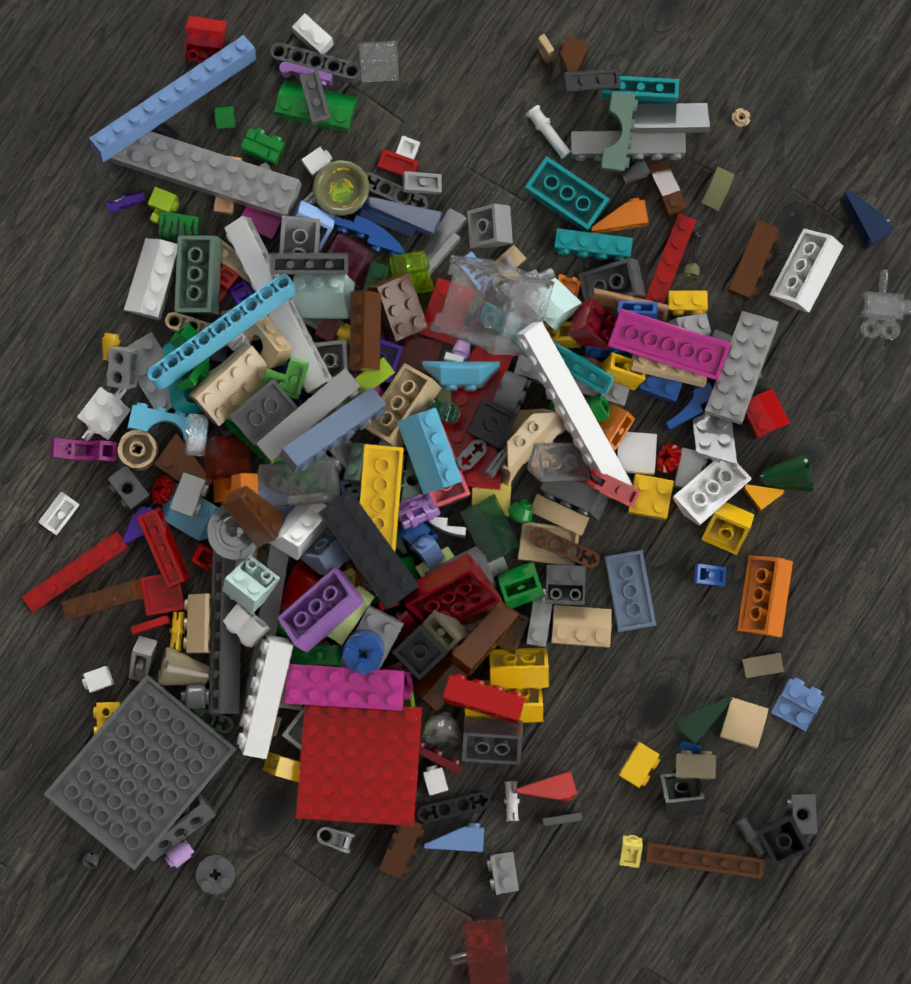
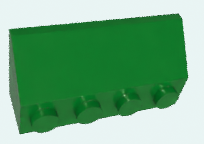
[274,80,358,134]

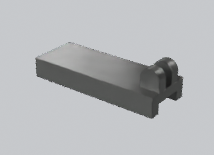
[299,70,331,125]

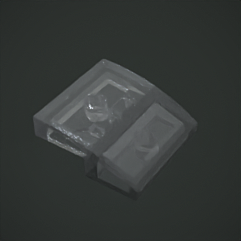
[359,41,399,82]

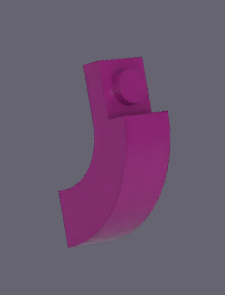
[50,438,117,462]

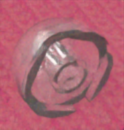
[423,712,462,747]

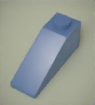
[424,823,484,852]

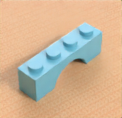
[127,403,208,445]

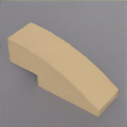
[532,494,590,536]

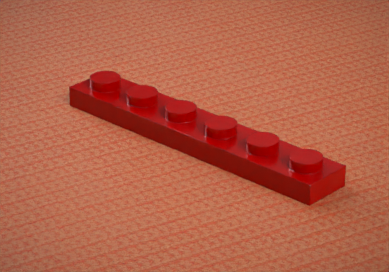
[645,213,696,304]
[22,531,129,613]

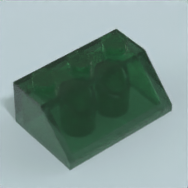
[460,494,520,563]

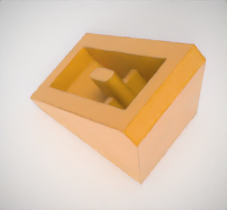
[743,484,784,511]

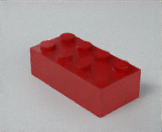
[443,673,526,725]

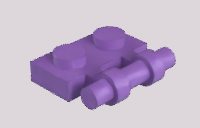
[398,493,440,529]

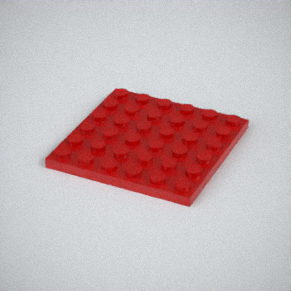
[296,705,422,826]

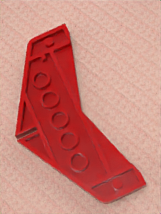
[434,337,518,491]

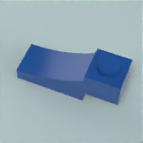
[665,382,713,431]

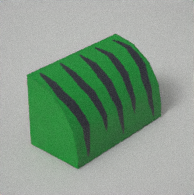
[159,211,201,240]

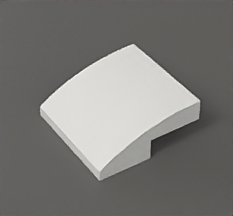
[617,432,657,475]
[428,517,466,538]

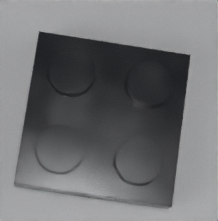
[466,398,517,450]

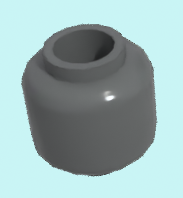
[181,684,209,709]

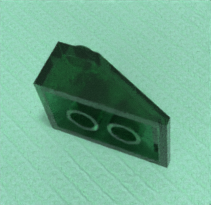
[674,696,733,744]

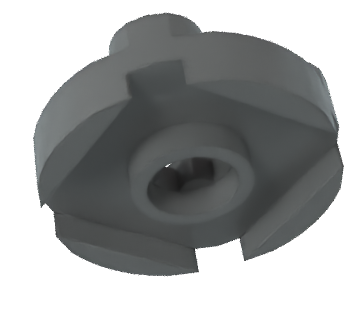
[196,855,235,894]

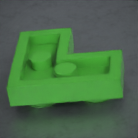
[261,357,309,400]

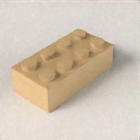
[189,342,272,426]

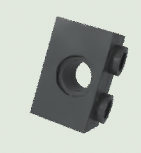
[108,465,151,511]
[786,794,817,834]

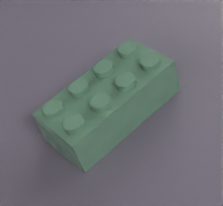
[175,236,222,315]

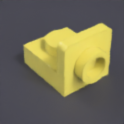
[619,835,643,868]

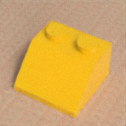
[701,502,754,555]

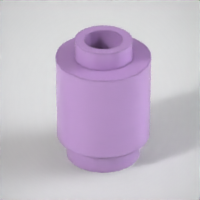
[165,840,194,868]

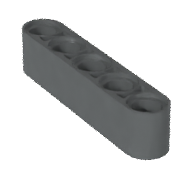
[270,43,361,84]

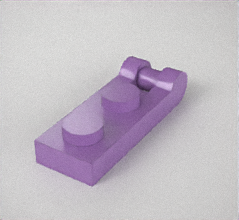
[279,62,333,87]

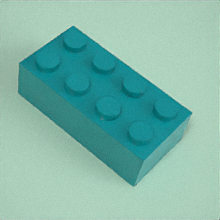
[524,156,610,232]

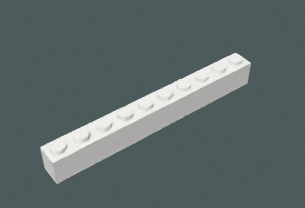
[225,216,332,394]
[516,322,633,499]

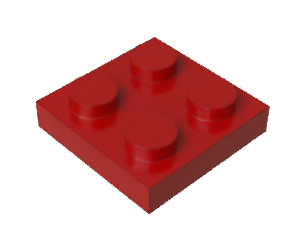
[140,574,185,616]

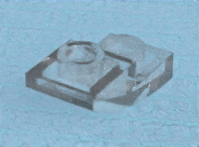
[184,414,208,456]

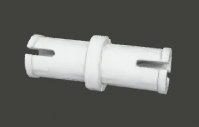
[504,781,520,821]

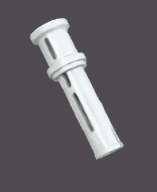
[525,105,571,159]

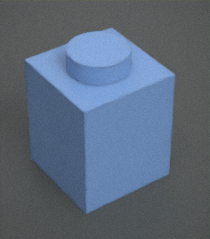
[412,534,445,569]

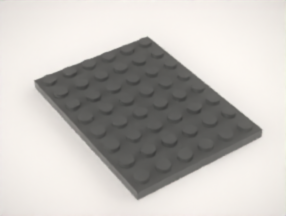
[44,675,236,871]

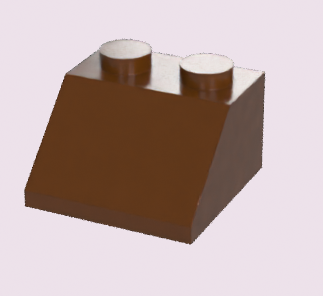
[558,35,589,73]

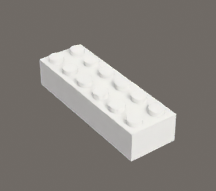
[237,634,293,759]

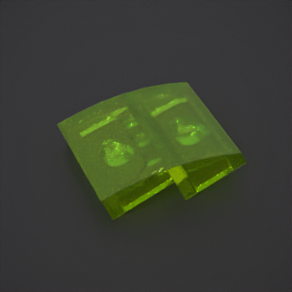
[390,250,435,293]

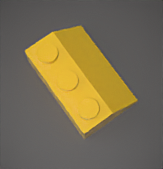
[489,648,549,689]

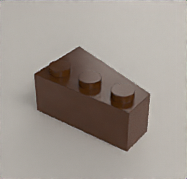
[154,433,213,499]

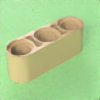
[165,312,211,333]

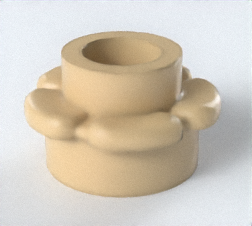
[732,108,750,127]

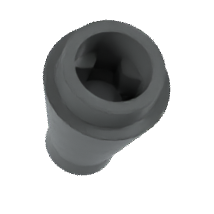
[621,160,650,184]

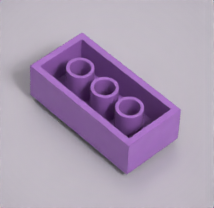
[278,567,365,652]

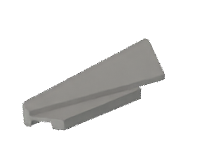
[409,209,467,292]

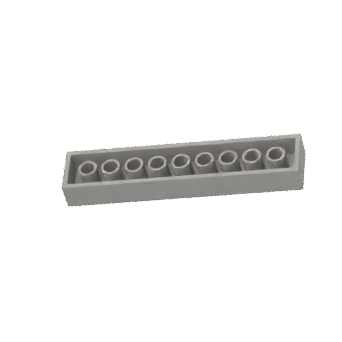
[109,131,302,218]

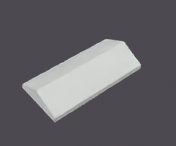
[673,461,752,526]

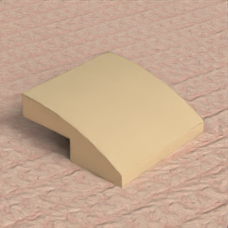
[720,697,768,749]

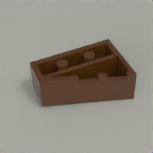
[223,486,286,547]
[379,820,425,879]

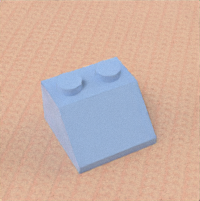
[293,200,335,252]

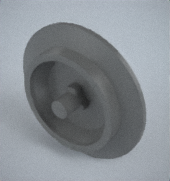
[207,506,257,560]

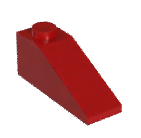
[512,771,578,803]

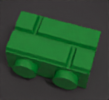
[241,127,285,166]

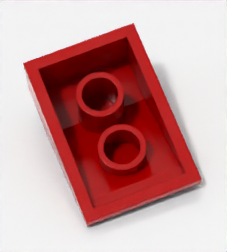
[420,278,474,346]

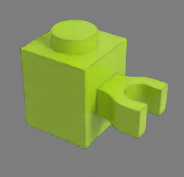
[148,187,179,225]

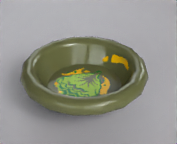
[313,160,370,216]

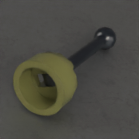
[684,232,701,278]

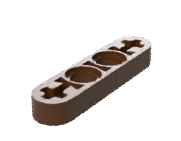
[529,527,600,569]

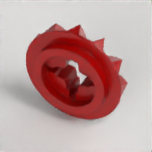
[655,443,682,473]
[151,474,174,505]

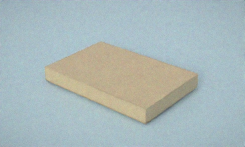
[518,522,579,566]

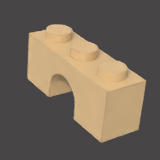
[243,315,293,368]

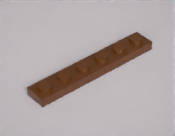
[645,842,764,879]

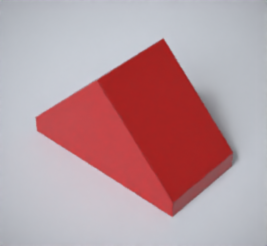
[190,544,213,573]

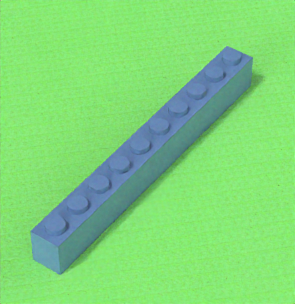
[89,35,256,162]

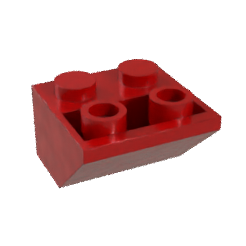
[184,16,227,63]

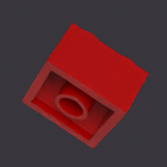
[744,389,790,440]

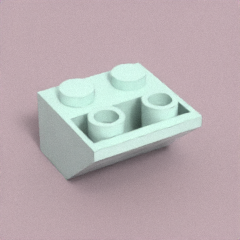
[222,555,280,614]

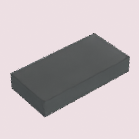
[542,812,582,826]

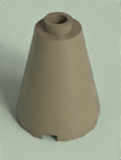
[157,647,210,685]

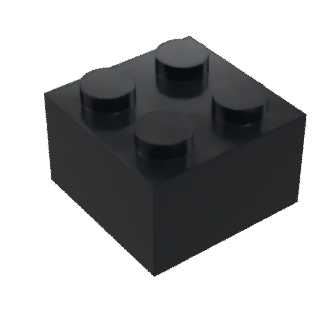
[392,622,448,680]

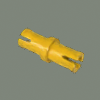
[169,611,185,651]

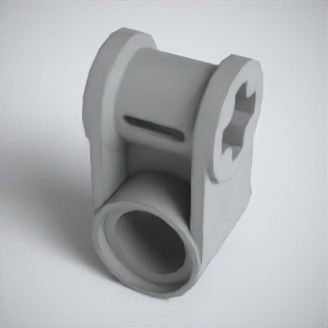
[317,826,355,853]

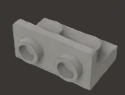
[487,852,519,895]

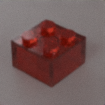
[204,436,251,479]

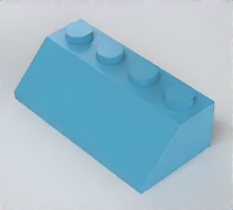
[397,408,462,494]

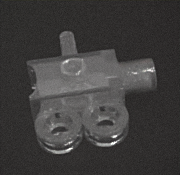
[860,270,911,340]

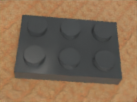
[229,378,298,446]

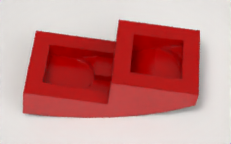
[219,264,239,305]

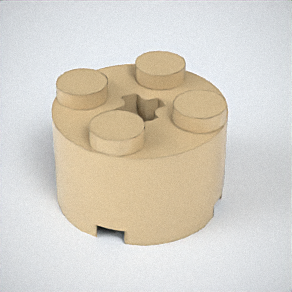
[118,430,159,470]

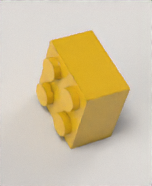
[628,474,674,520]

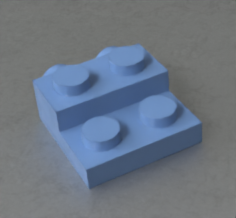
[771,677,825,731]

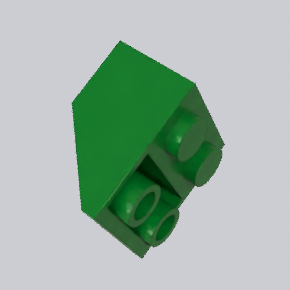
[497,561,545,608]

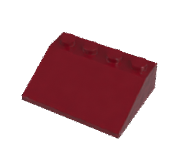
[404,553,502,623]

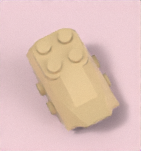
[496,409,566,486]

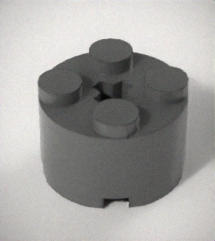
[493,371,532,415]

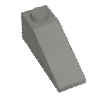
[526,589,552,648]

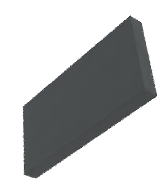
[632,103,710,133]

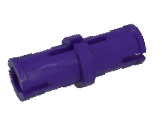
[106,190,146,214]

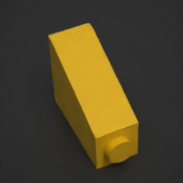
[263,752,300,782]

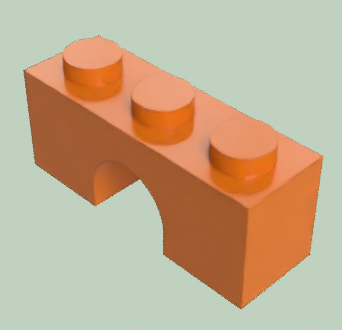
[213,473,258,506]

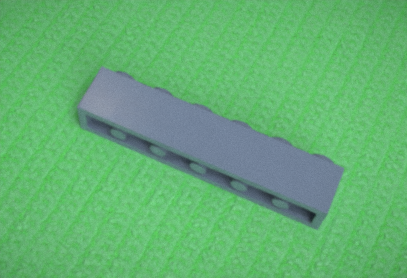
[279,387,386,473]

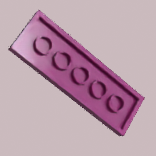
[608,308,731,380]
[285,664,405,711]

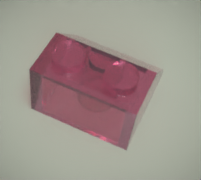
[327,233,375,282]

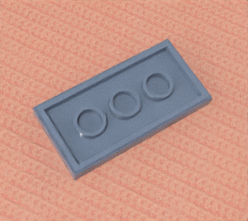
[604,550,656,632]

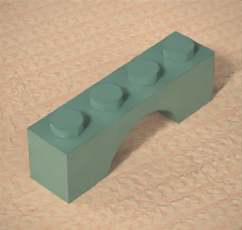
[600,91,638,173]

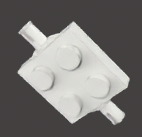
[77,387,131,441]

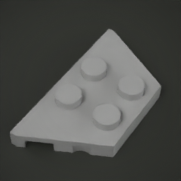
[693,413,737,468]

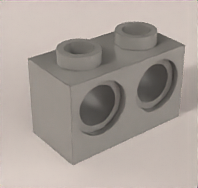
[106,346,139,389]

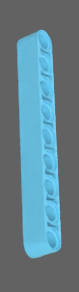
[148,274,296,389]

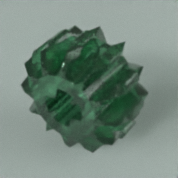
[428,400,460,424]

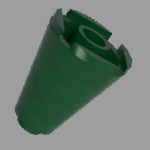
[760,453,814,492]

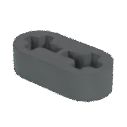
[455,439,487,471]

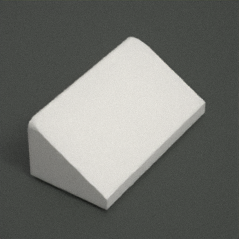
[39,492,79,535]

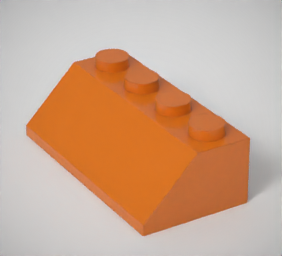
[737,555,793,638]

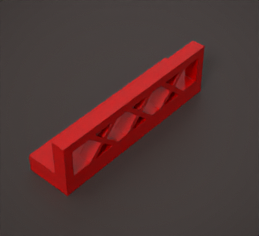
[137,507,190,588]

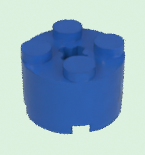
[397,516,439,553]
[343,630,384,674]

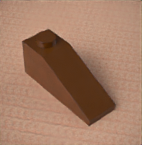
[648,159,687,219]

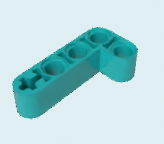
[163,342,202,415]

